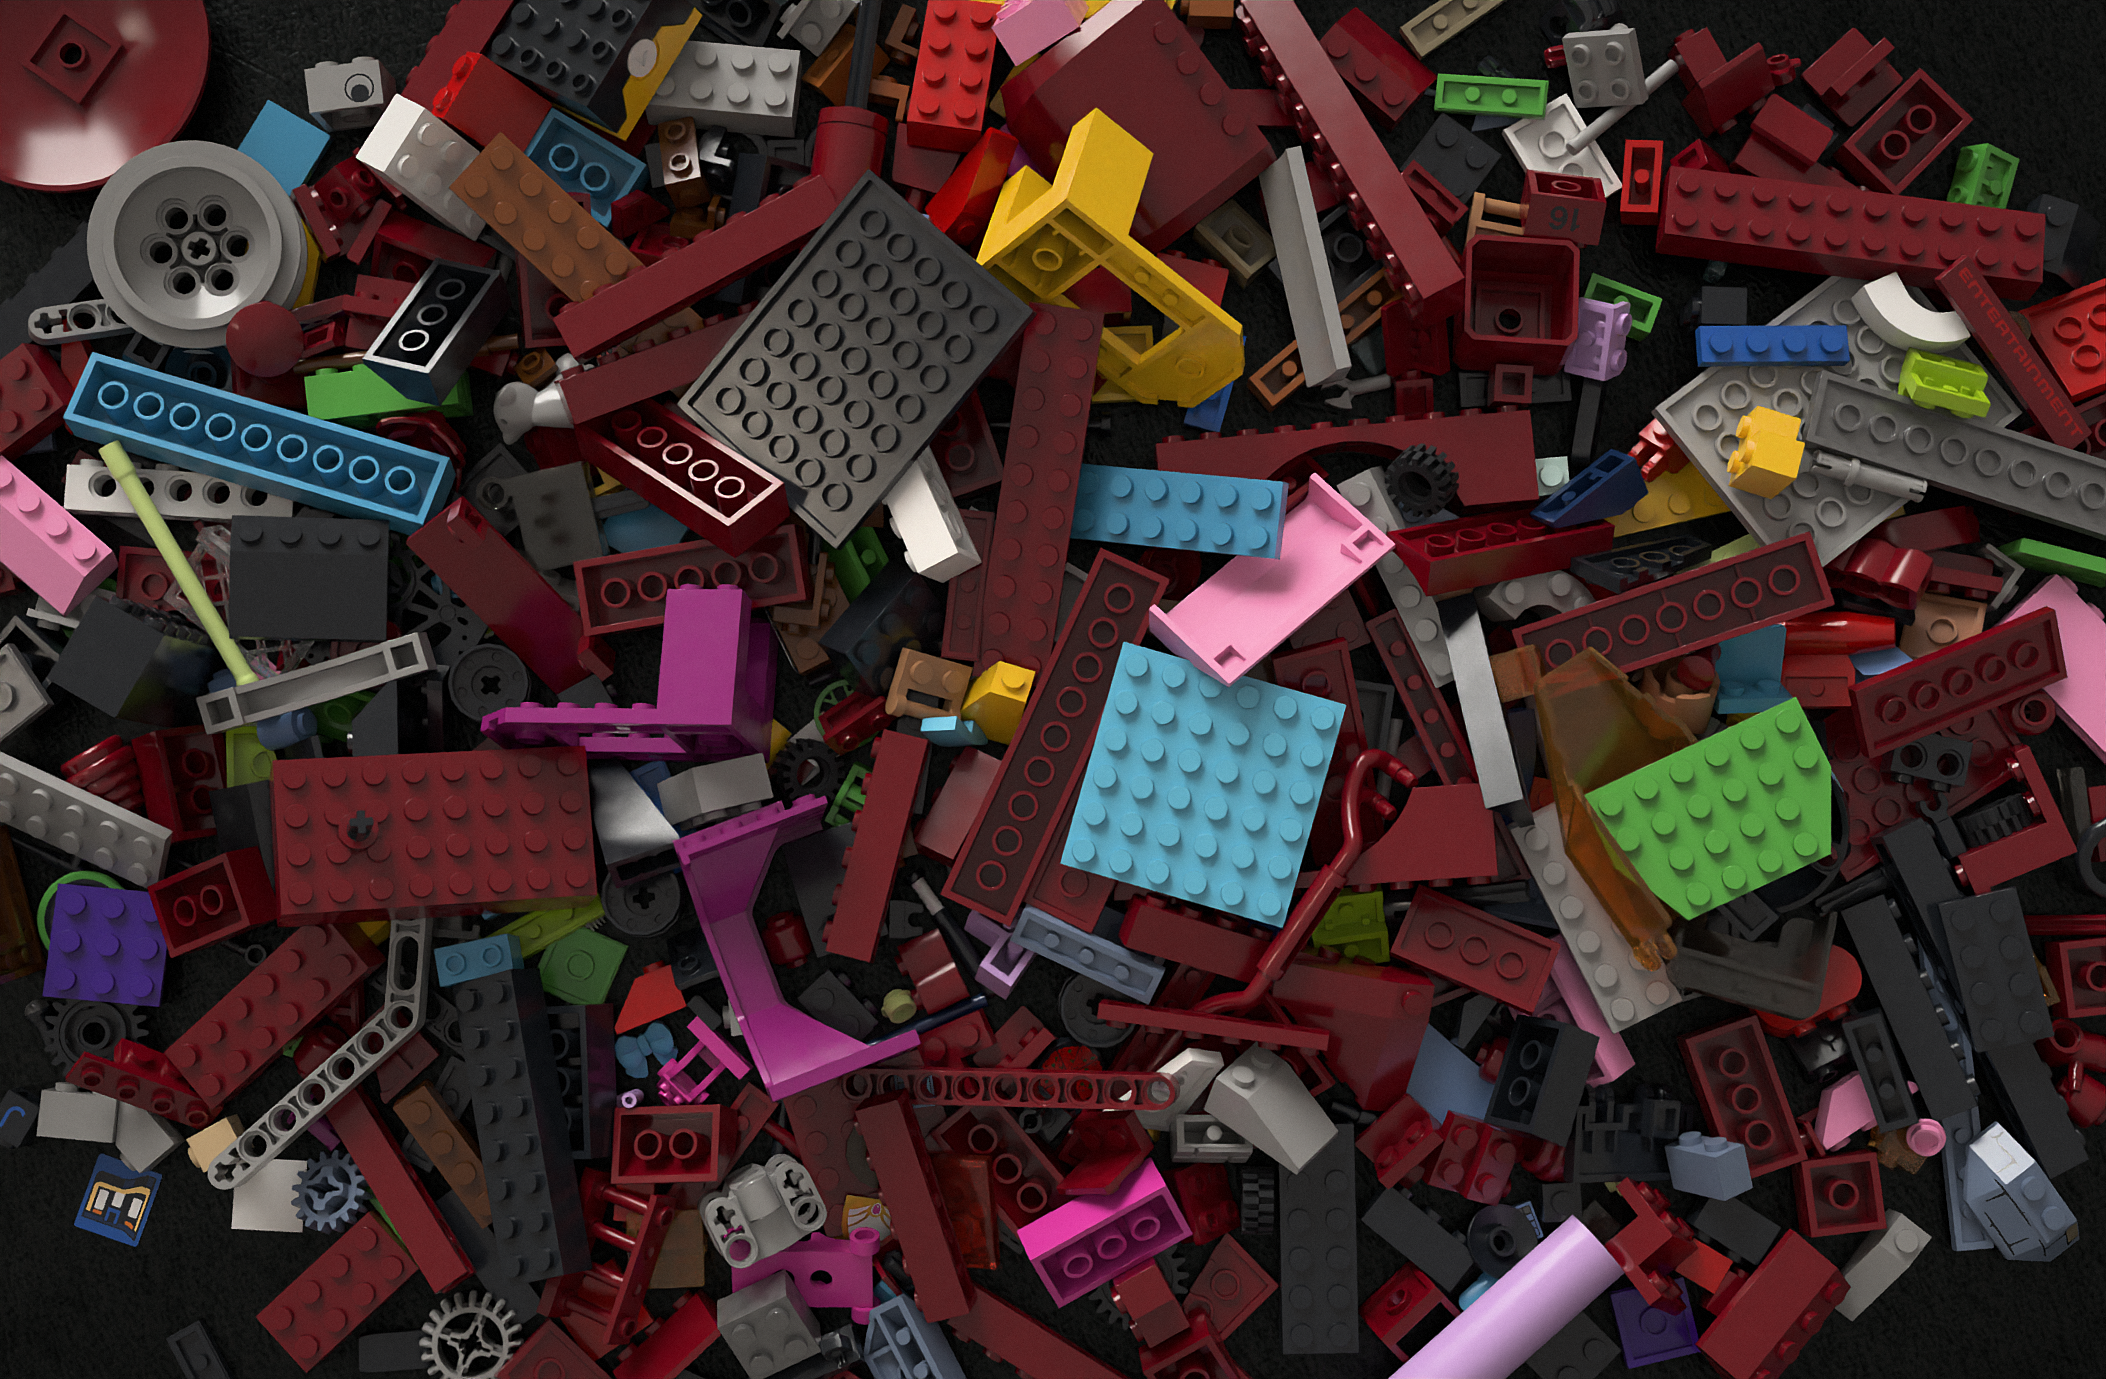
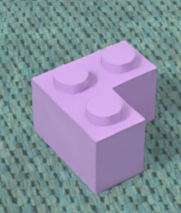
[964,907,1038,1000]

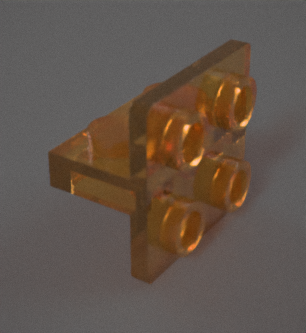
[626,1209,709,1289]

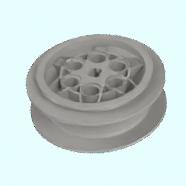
[87,140,308,354]

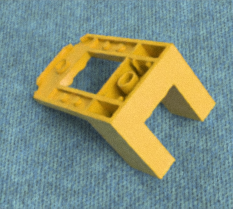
[976,107,1245,408]

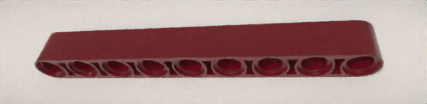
[839,1065,1180,1111]

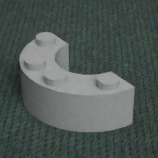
[1472,570,1597,687]

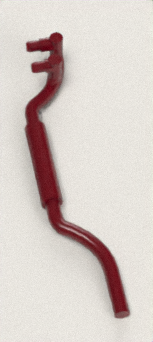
[1142,748,1418,1072]

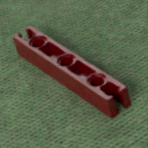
[311,1065,477,1294]

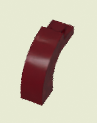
[1861,505,1981,552]

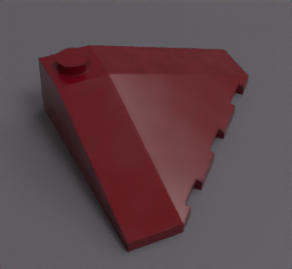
[1270,960,1435,1111]

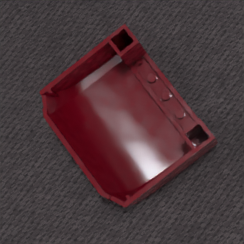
[999,0,1278,255]

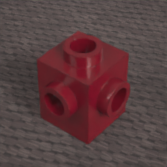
[313,156,383,222]

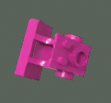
[655,1016,754,1106]

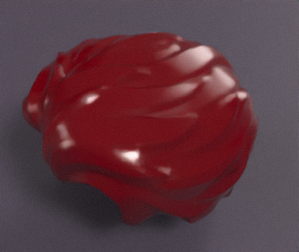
[1138,546,1202,601]

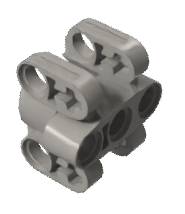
[697,1154,827,1269]

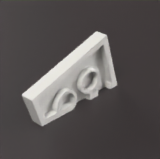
[1103,1048,1224,1132]

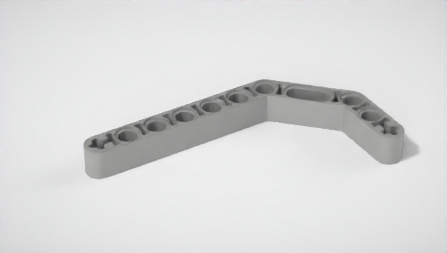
[207,918,433,1190]

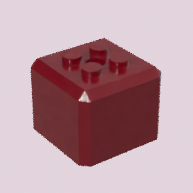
[1452,234,1580,376]

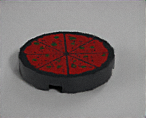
[1032,1036,1106,1111]

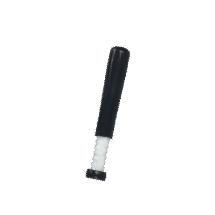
[903,868,998,999]

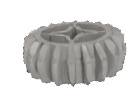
[419,1290,524,1379]

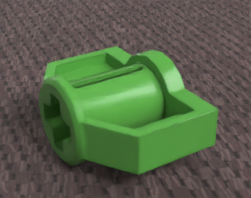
[825,761,873,826]

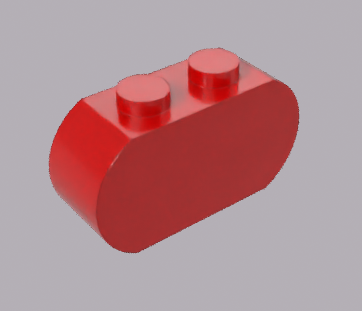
[1748,944,1862,1038]

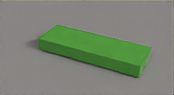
[1434,74,1549,120]

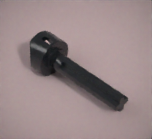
[1383,879,1530,930]

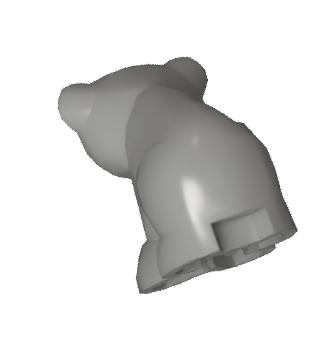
[494,353,595,445]

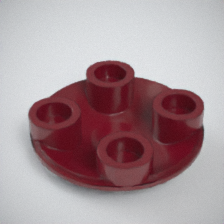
[226,300,304,377]

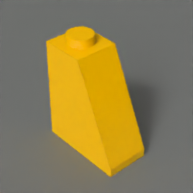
[960,661,1035,745]

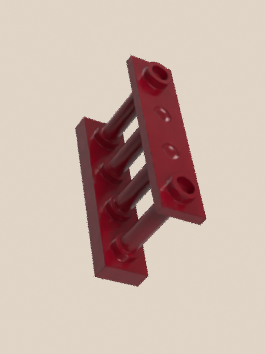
[536,1166,678,1345]

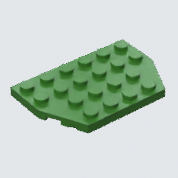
[1582,697,1831,921]

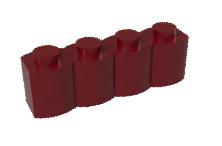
[1822,538,1933,610]

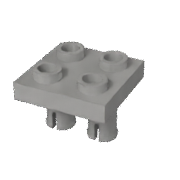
[1562,23,1648,108]

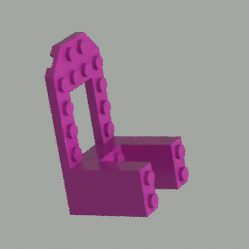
[481,584,779,763]

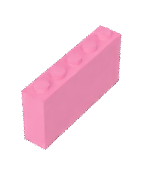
[1992,574,2106,765]

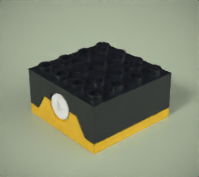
[484,0,703,141]

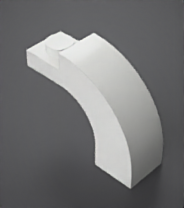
[1851,272,1971,354]

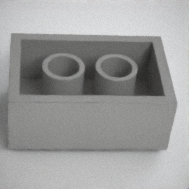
[657,753,773,831]

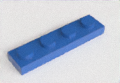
[1695,325,1850,367]

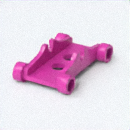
[724,1226,881,1325]

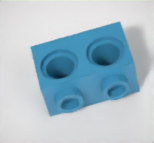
[434,934,524,989]

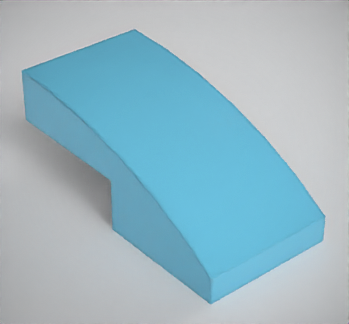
[920,716,988,747]

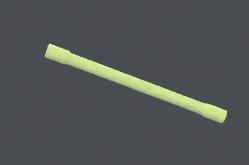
[98,440,260,686]

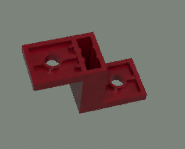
[1951,742,2078,896]

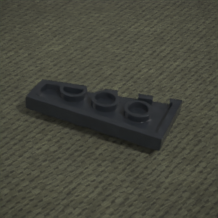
[1570,534,1712,594]

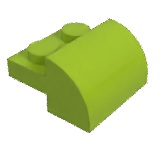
[1898,347,1991,419]
[1309,883,1390,963]

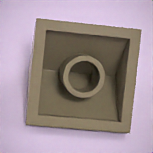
[1192,198,1277,289]

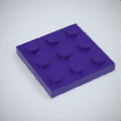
[43,883,169,1007]

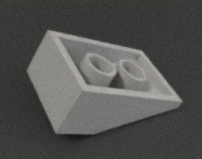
[1204,1041,1338,1175]

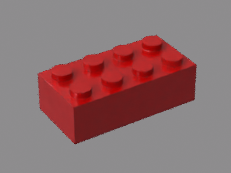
[907,0,1002,153]

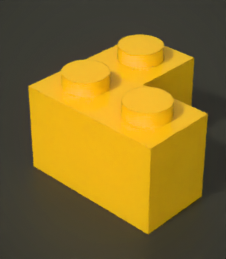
[1727,406,1805,499]

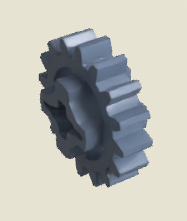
[291,1150,373,1234]

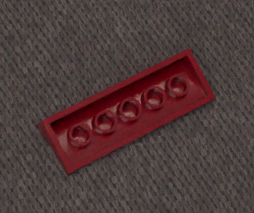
[1386,503,1615,597]

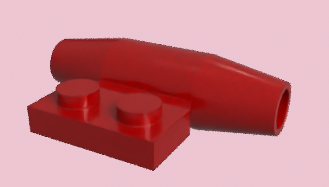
[1775,611,1896,709]

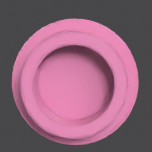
[1906,1119,1946,1156]

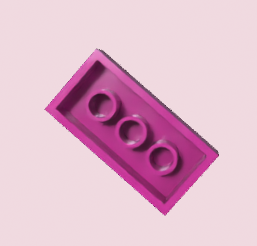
[1017,1157,1193,1308]

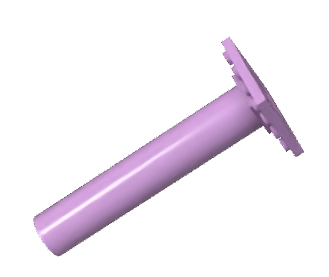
[1388,1215,1624,1379]

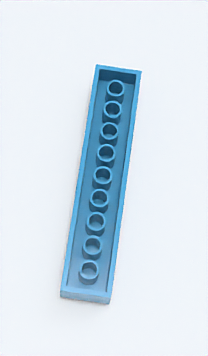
[63,352,456,536]

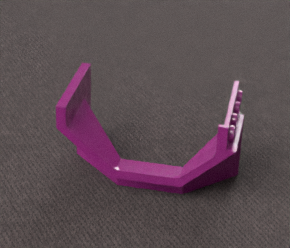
[673,794,921,1103]

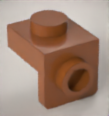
[868,75,911,128]

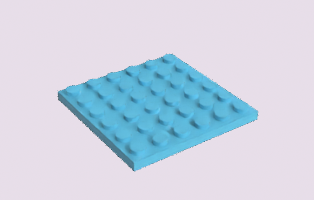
[1060,642,1346,928]

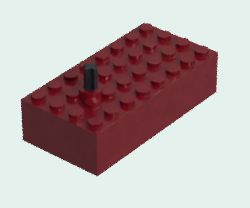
[269,746,597,928]

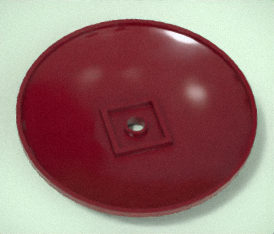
[0,0,212,193]

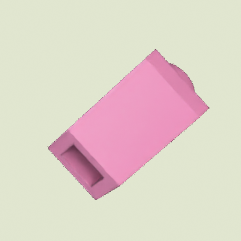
[1814,1071,1919,1152]

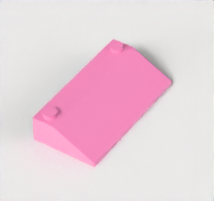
[1149,473,1396,687]

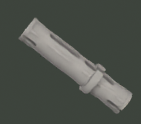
[1809,449,1927,503]

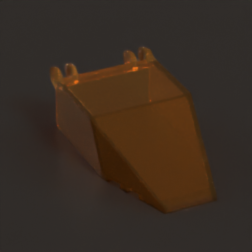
[1533,646,1698,972]

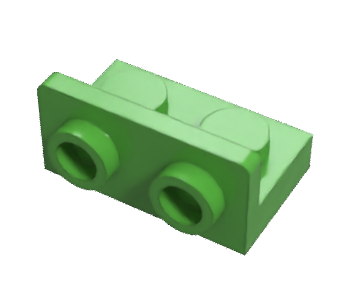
[1947,143,2019,209]

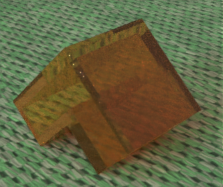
[1489,644,1551,703]

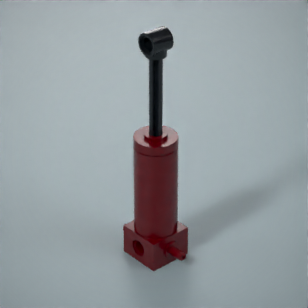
[799,0,889,253]

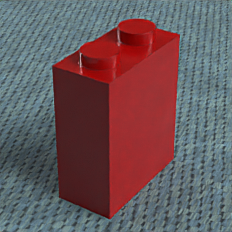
[431,51,552,153]

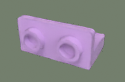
[1564,297,1632,381]

